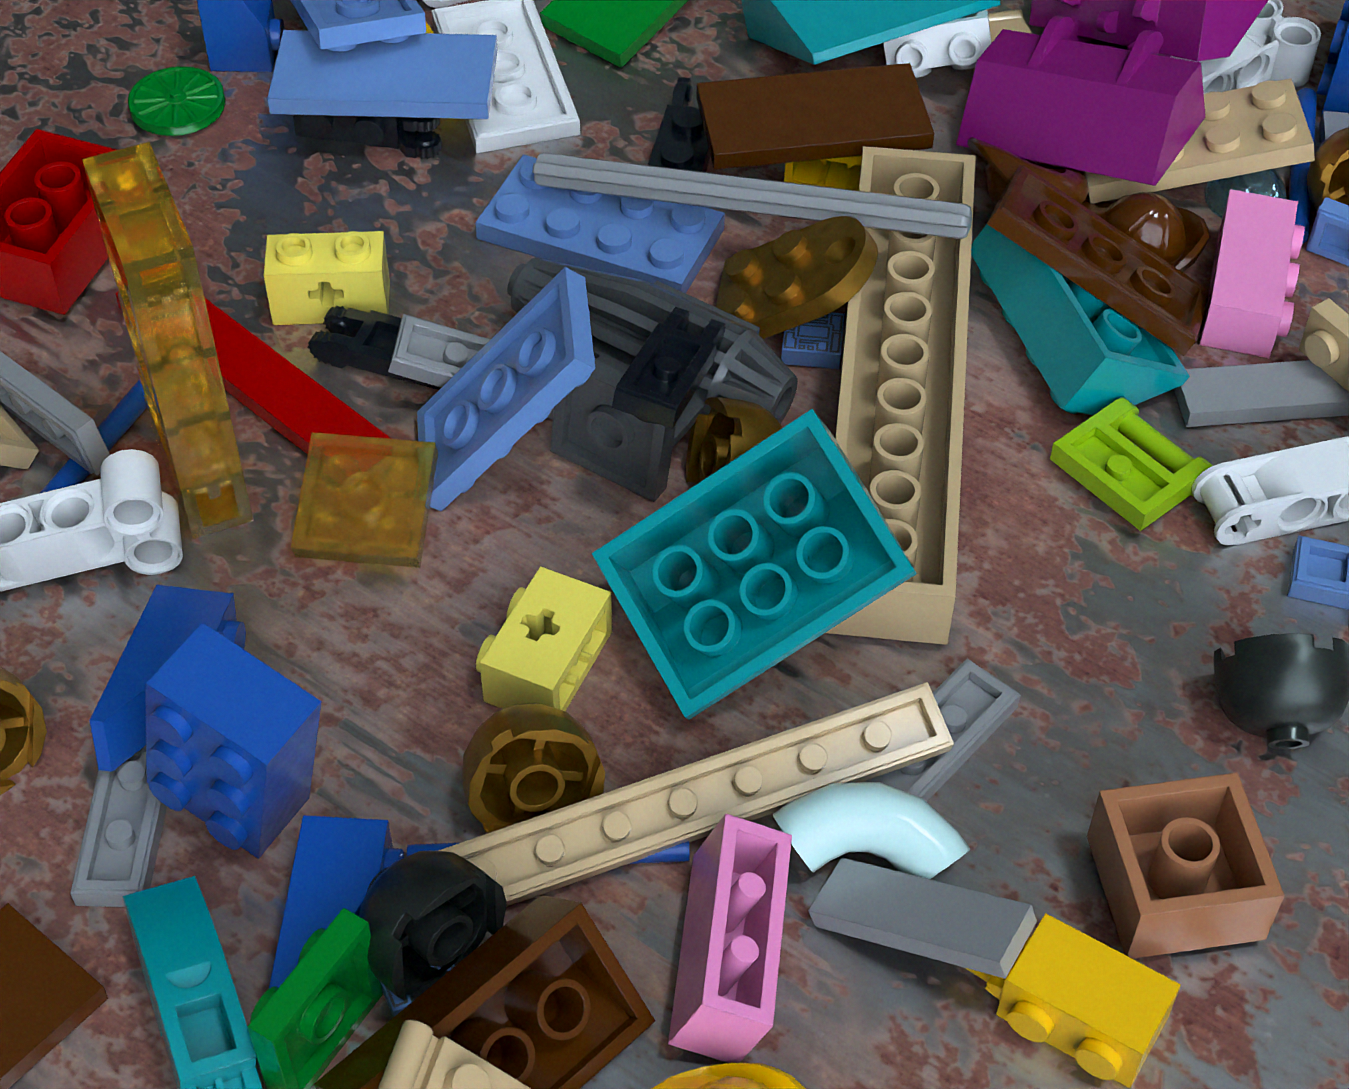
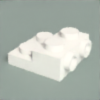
[884,9,992,78]

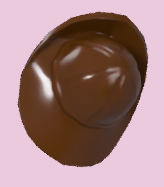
[967,137,1089,206]
[1080,192,1210,272]

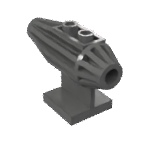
[507,257,798,502]

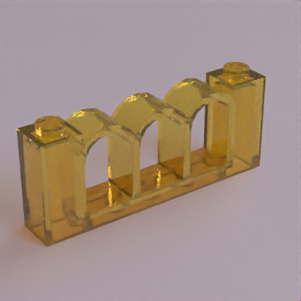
[82,142,253,539]

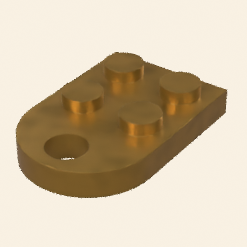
[716,216,878,339]

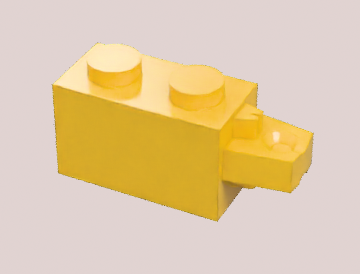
[965,913,1181,1088]

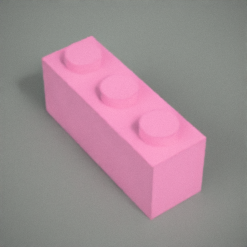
[1200,189,1305,358]
[668,813,792,1063]

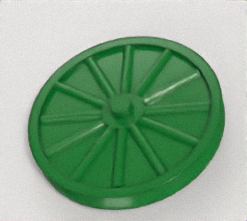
[128,66,226,136]

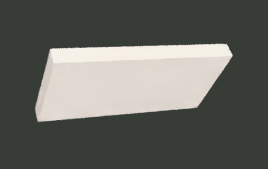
[431,0,580,153]

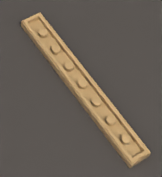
[438,682,954,907]

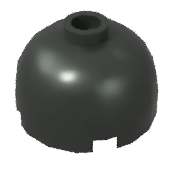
[1213,633,1349,749]
[358,850,507,1001]

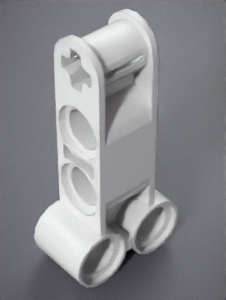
[1171,0,1321,94]
[1192,436,1349,546]
[0,449,183,592]

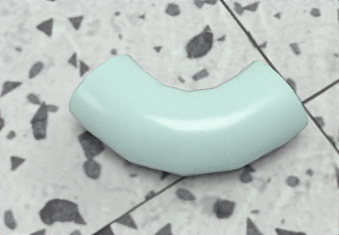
[772,782,971,879]

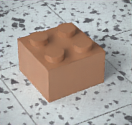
[1087,772,1285,959]

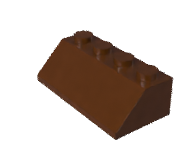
[313,895,655,1089]

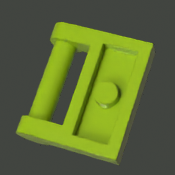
[1050,397,1214,531]

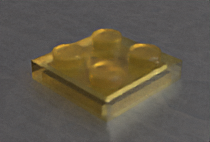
[291,432,438,568]

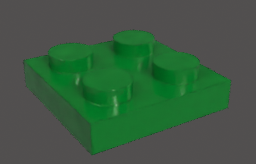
[247,908,383,1089]

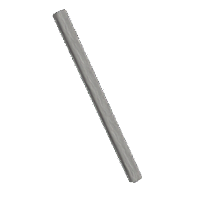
[533,153,972,239]

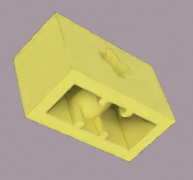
[263,231,390,325]
[476,566,612,711]

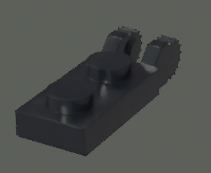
[648,77,712,172]
[293,115,442,159]
[308,305,441,390]
[612,307,726,429]

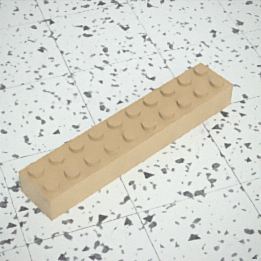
[826,146,976,645]

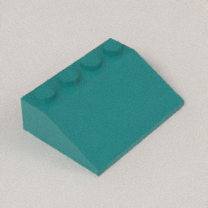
[741,0,1001,65]
[591,409,917,720]

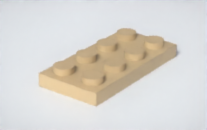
[1083,78,1315,204]

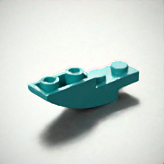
[123,876,262,1089]

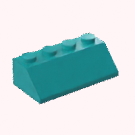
[971,224,1190,415]

